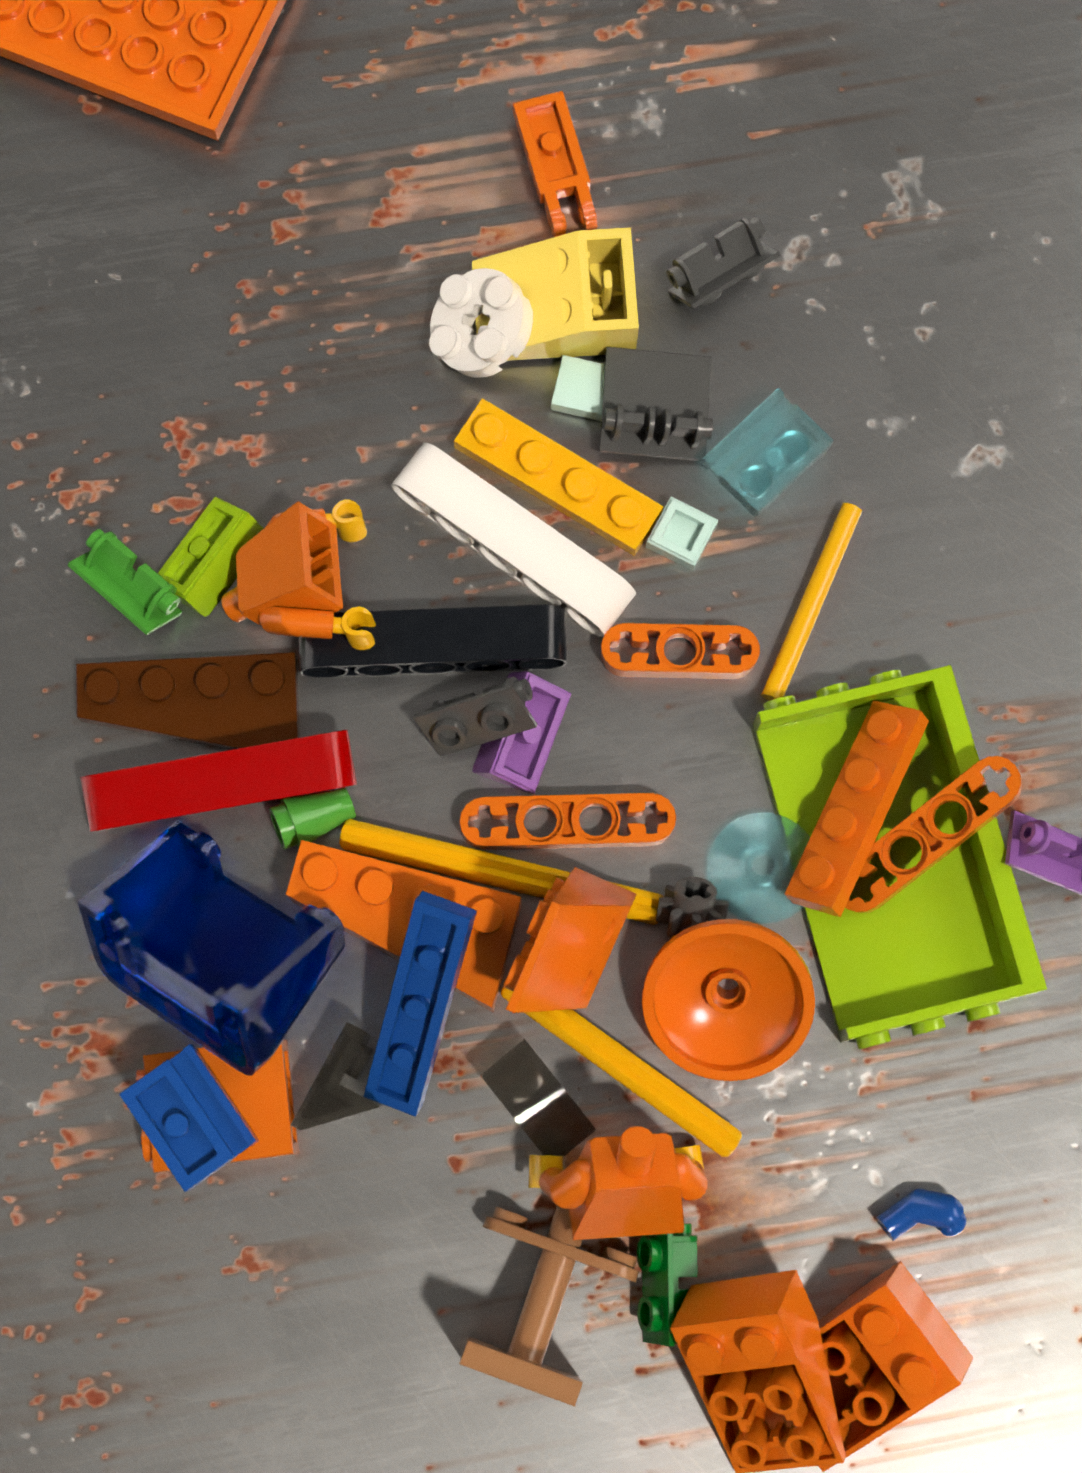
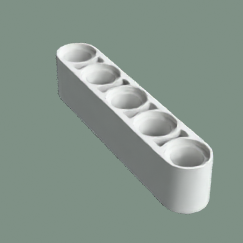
[391,443,636,638]

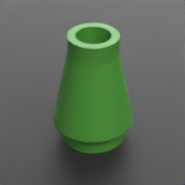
[269,787,356,850]

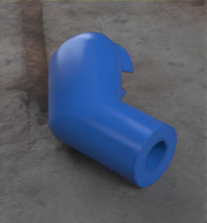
[876,1189,967,1241]

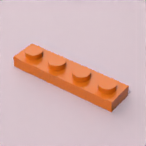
[784,700,929,917]

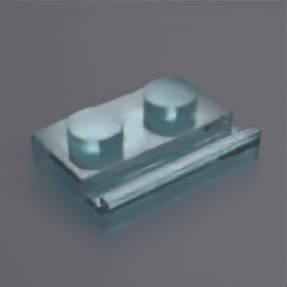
[701,388,834,518]

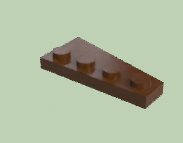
[76,652,300,750]

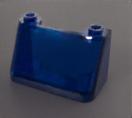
[77,820,345,1076]

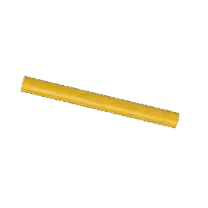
[761,503,862,701]

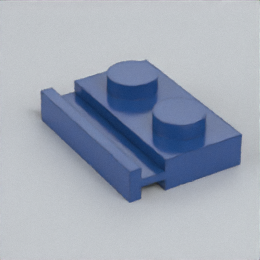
[119,1044,259,1192]

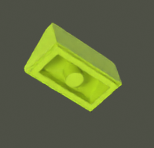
[157,497,264,617]

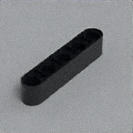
[298,605,567,678]

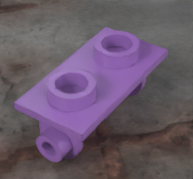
[1005,810,1082,895]

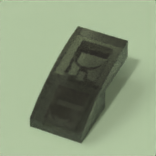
[480,1039,596,1157]

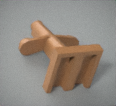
[460,1160,639,1407]

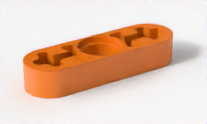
[600,623,760,679]

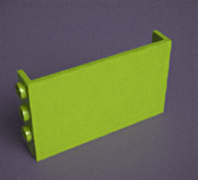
[752,665,1047,1050]

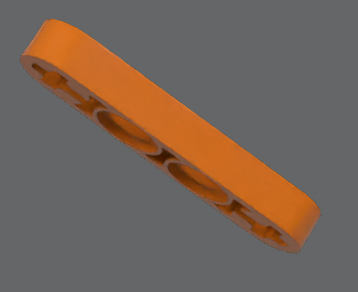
[845,756,1023,913]
[460,793,676,850]

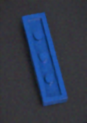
[363,891,477,1117]

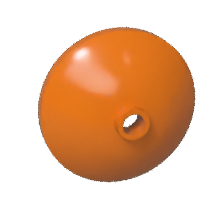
[642,919,815,1081]

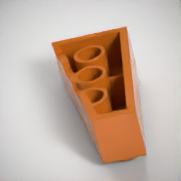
[286,840,522,1013]

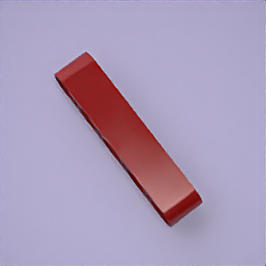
[80,729,357,832]

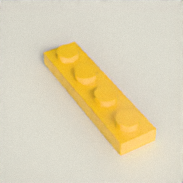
[454,398,664,556]

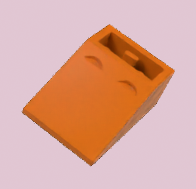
[503,867,637,1013]
[818,1261,974,1472]
[670,1270,846,1473]

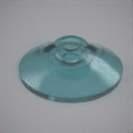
[708,813,810,924]

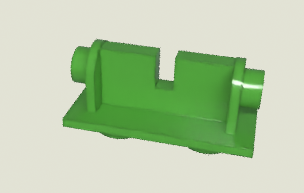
[68,529,183,635]

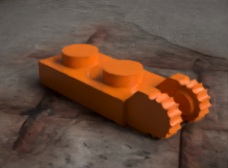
[512,91,598,237]

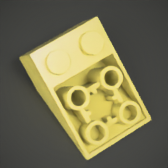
[472,227,639,361]

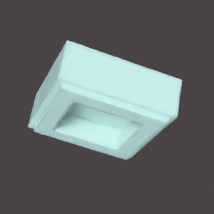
[551,355,605,421]
[646,497,719,571]

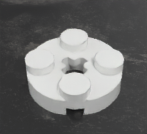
[429,268,533,378]

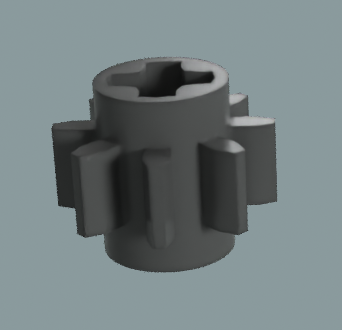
[656,877,729,939]

